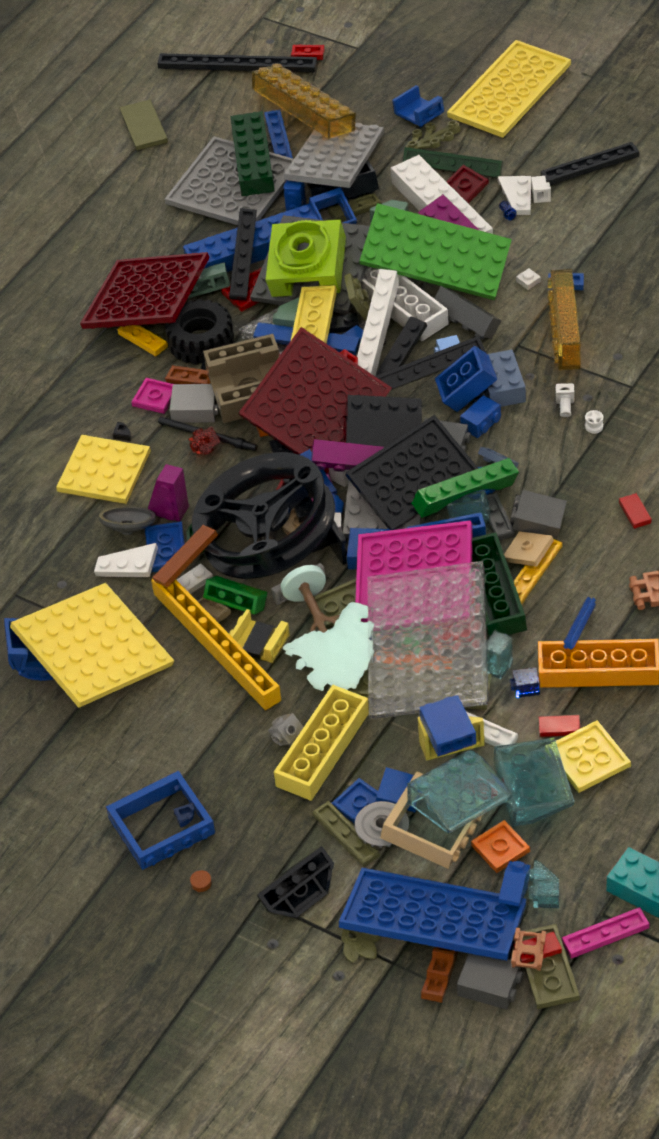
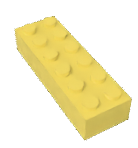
[274,685,369,801]

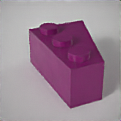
[148,464,189,522]

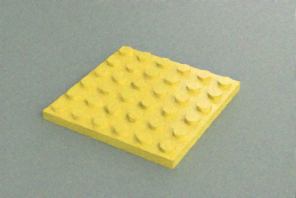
[10,583,174,708]

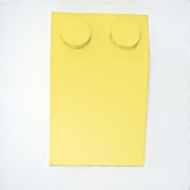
[418,716,485,761]

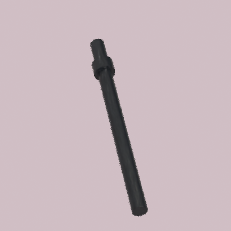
[158,417,258,451]

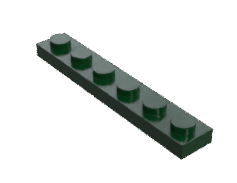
[402,147,503,178]

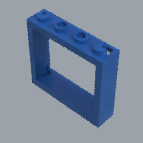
[106,771,215,870]

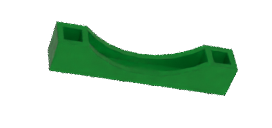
[412,458,519,518]

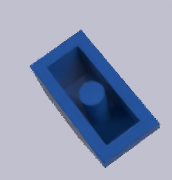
[498,861,531,907]

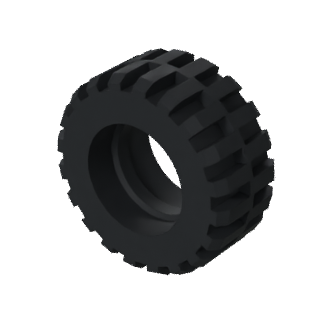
[165,299,234,365]

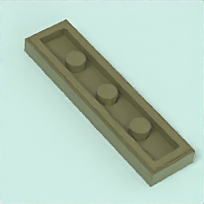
[312,801,380,867]

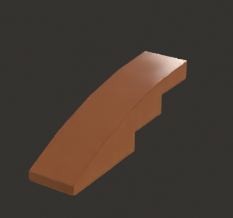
[421,947,458,1003]

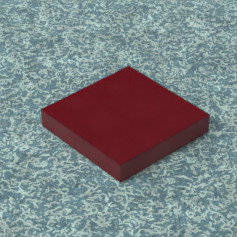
[446,165,489,204]

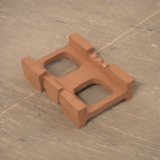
[511,928,546,971]

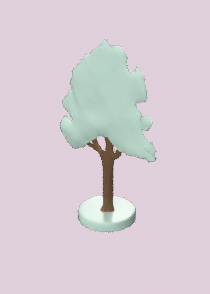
[280,565,375,691]

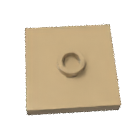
[504,531,554,566]

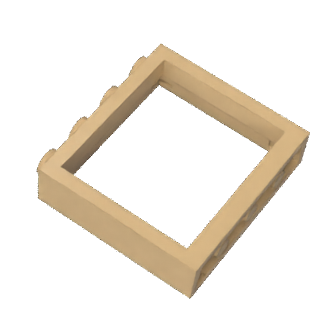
[380,771,485,869]

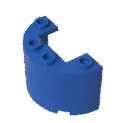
[4,618,54,681]

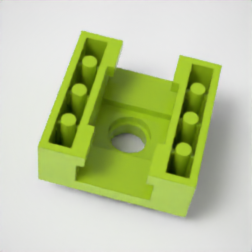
[265,220,346,297]

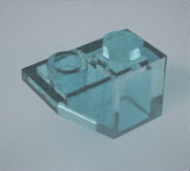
[529,860,559,908]

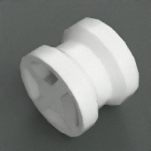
[585,410,603,434]

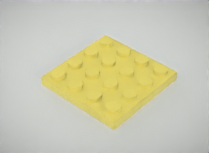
[56,435,151,504]

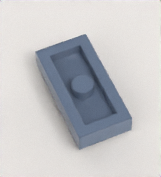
[478,447,519,468]

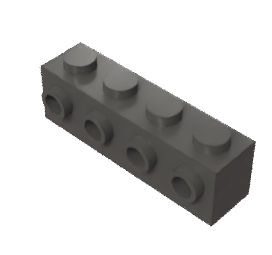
[434,286,502,340]

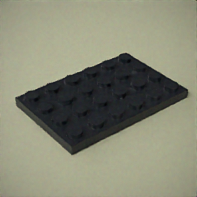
[345,415,479,530]

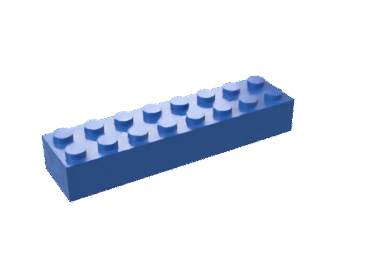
[183,204,320,272]

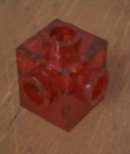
[188,426,220,455]

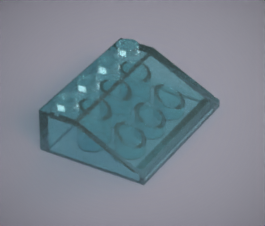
[493,738,575,827]
[407,749,512,834]

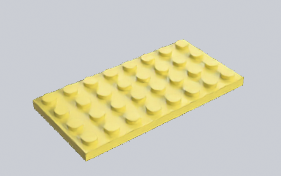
[447,40,571,138]

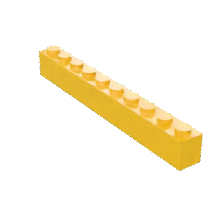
[151,579,281,711]

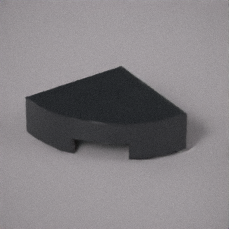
[112,422,131,441]

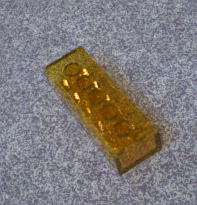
[547,269,581,370]

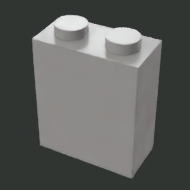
[170,384,219,423]

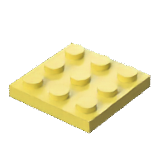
[545,720,631,793]

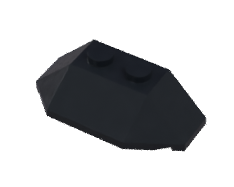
[257,846,334,919]

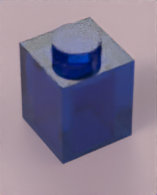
[509,667,540,698]

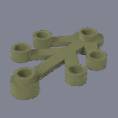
[405,120,461,149]

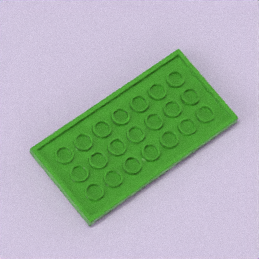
[359,203,512,301]

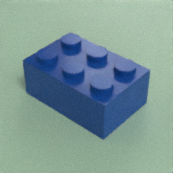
[435,346,498,412]

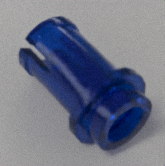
[499,200,517,220]

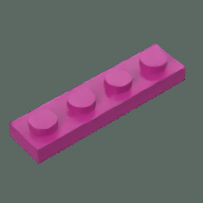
[562,907,649,959]

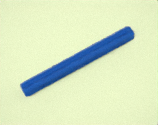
[563,597,596,650]

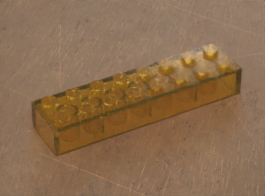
[252,63,356,139]

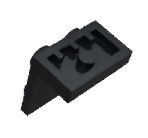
[312,520,347,565]

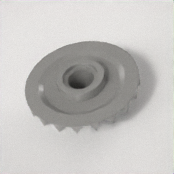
[355,801,409,849]

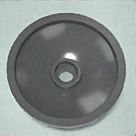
[99,506,156,535]

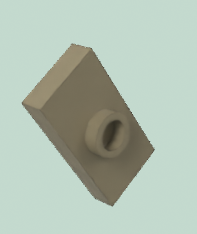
[198,597,231,623]

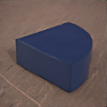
[173,803,194,828]

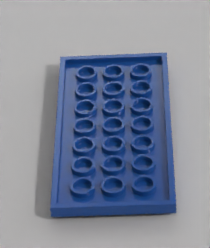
[339,868,527,961]

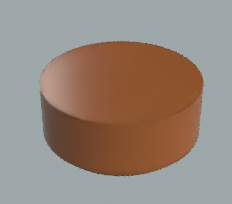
[190,870,212,892]

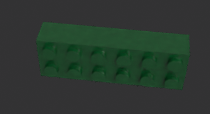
[230,111,275,197]
[472,532,527,640]

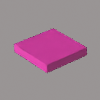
[131,378,176,414]

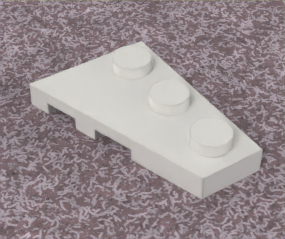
[497,176,531,215]
[94,543,158,577]

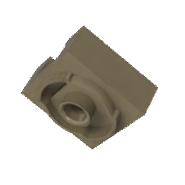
[203,334,279,424]

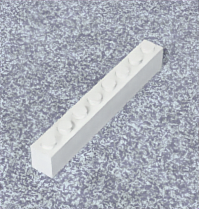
[357,269,399,376]

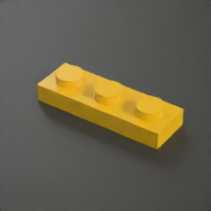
[117,325,168,356]

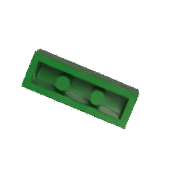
[203,575,268,615]

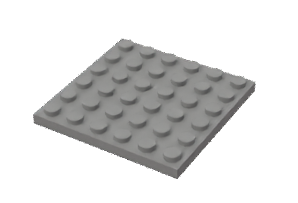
[165,136,294,225]

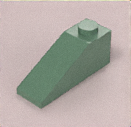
[188,263,230,298]

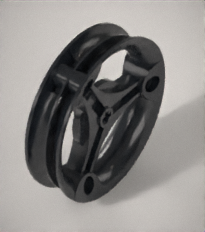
[192,452,335,579]

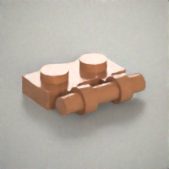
[629,571,659,610]

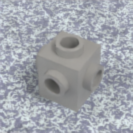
[268,713,304,746]

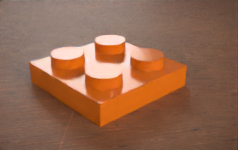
[471,820,530,873]

